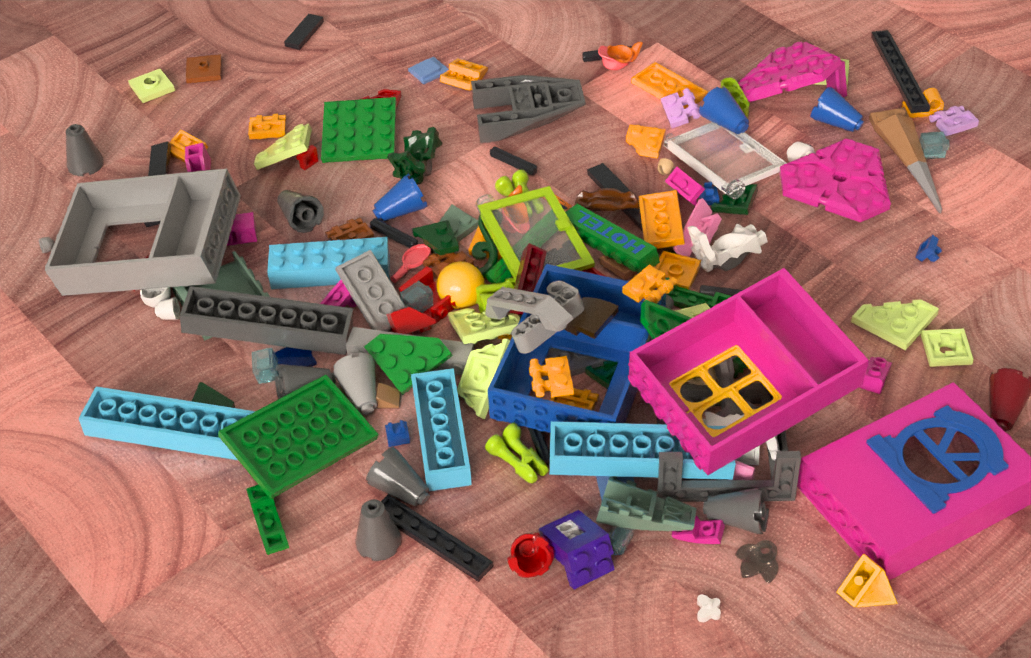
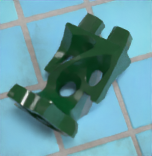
[387,127,443,185]

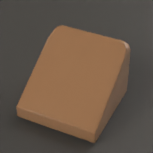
[376,383,401,408]

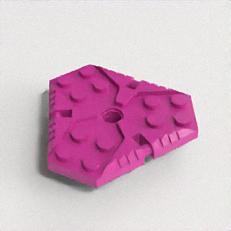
[738,42,842,102]
[779,139,891,222]

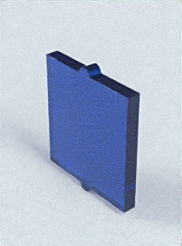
[270,347,317,367]

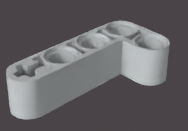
[511,281,584,354]

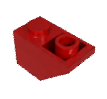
[386,307,436,335]

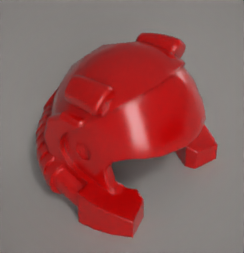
[507,532,555,578]

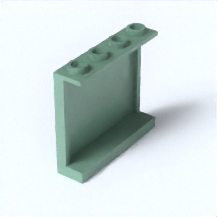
[172,251,270,341]

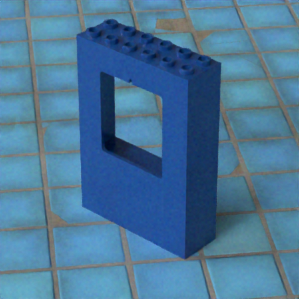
[488,264,666,433]

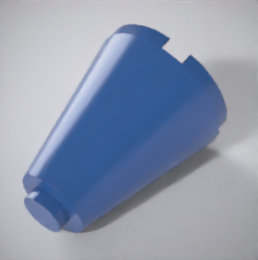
[699,86,749,134]
[810,87,864,132]
[372,174,428,222]

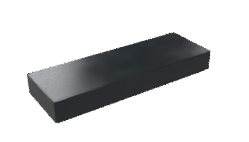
[284,14,324,50]

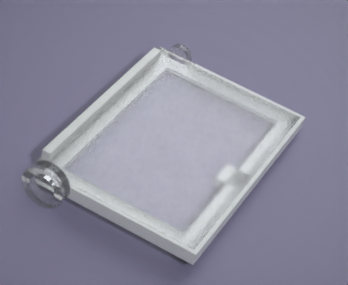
[664,122,786,199]

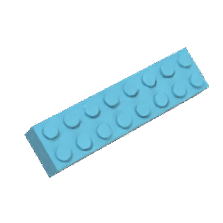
[78,387,255,460]
[549,421,736,480]

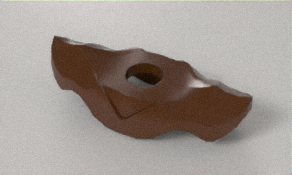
[574,188,639,211]

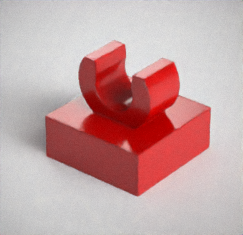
[296,144,319,170]

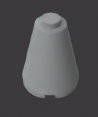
[333,353,377,415]

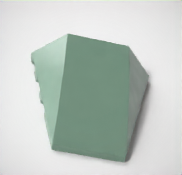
[596,476,697,531]

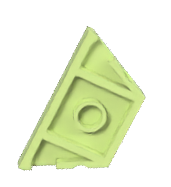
[457,338,510,419]

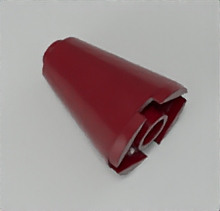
[989,368,1031,432]

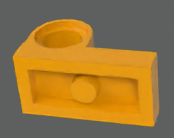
[902,88,944,118]

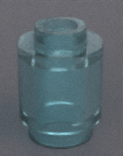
[608,526,634,555]

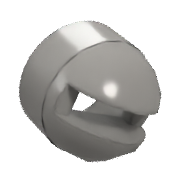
[39,237,54,253]

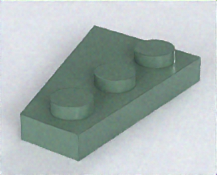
[431,204,478,254]

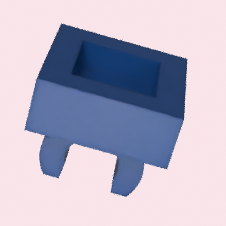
[698,182,719,205]
[915,235,942,262]
[385,420,410,447]

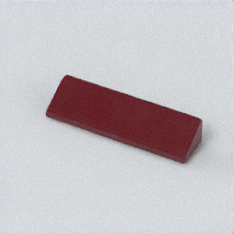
[508,243,547,314]

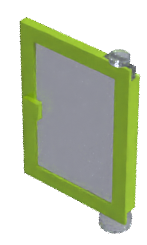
[476,186,595,282]

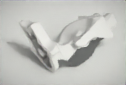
[688,224,768,272]
[702,401,780,461]

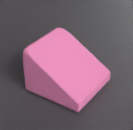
[733,460,755,480]

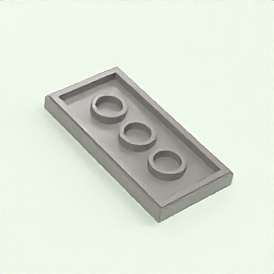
[335,250,406,332]

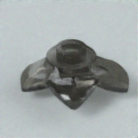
[735,540,779,583]

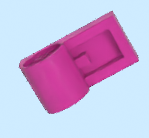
[859,357,892,394]

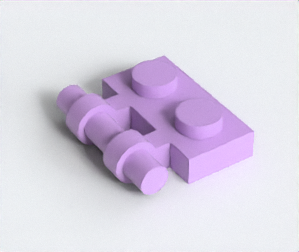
[660,88,700,128]
[929,106,979,136]

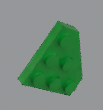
[640,300,696,378]
[364,334,453,395]

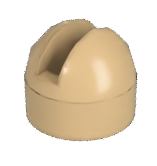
[657,158,674,175]

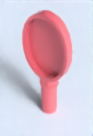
[390,244,431,283]

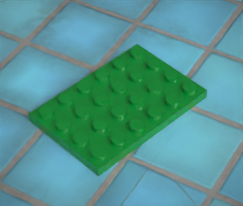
[218,375,379,499]

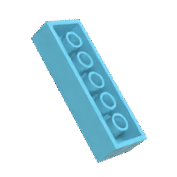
[267,237,390,289]
[411,368,472,491]

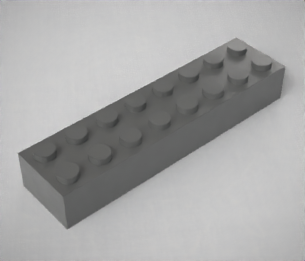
[180,286,353,355]

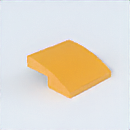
[440,58,488,91]

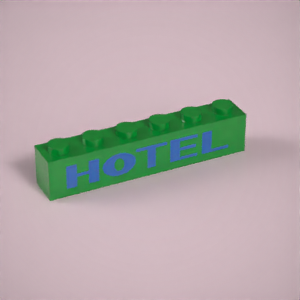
[564,204,660,274]

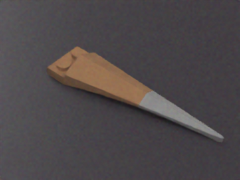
[869,108,942,214]

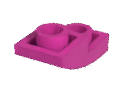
[671,515,725,544]

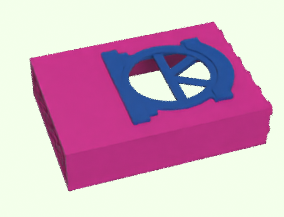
[797,382,1031,581]

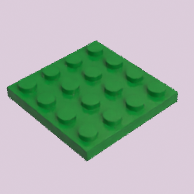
[321,97,397,163]

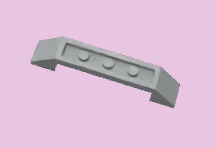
[485,287,573,332]

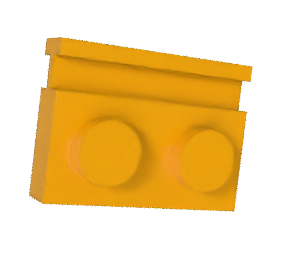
[169,130,208,163]

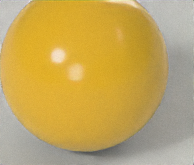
[436,261,485,309]

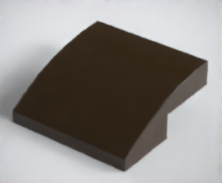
[564,297,619,339]

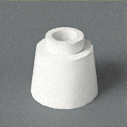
[155,297,180,320]

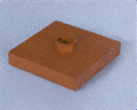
[186,54,222,83]

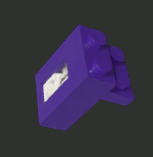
[538,510,615,589]

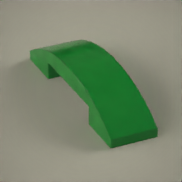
[666,277,732,309]
[246,485,289,555]

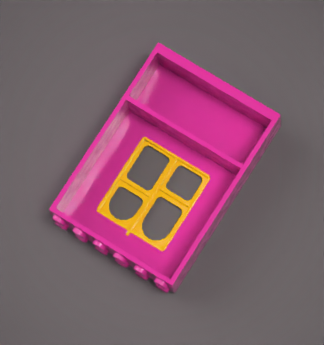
[628,268,869,476]

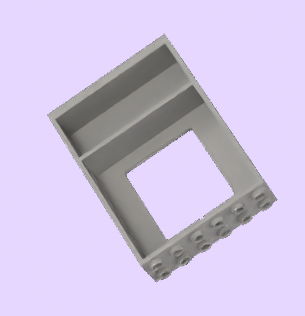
[45,168,241,296]

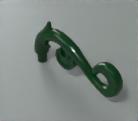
[472,210,503,278]

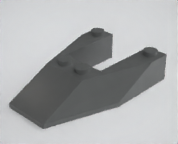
[471,75,585,143]

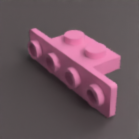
[673,198,722,257]

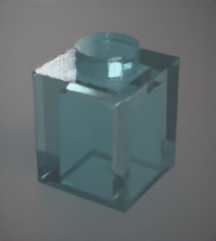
[919,132,949,159]
[400,281,433,313]
[252,348,279,384]

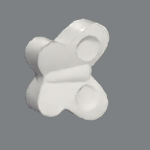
[697,594,721,622]

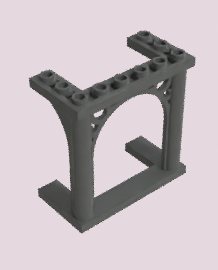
[656,383,801,502]

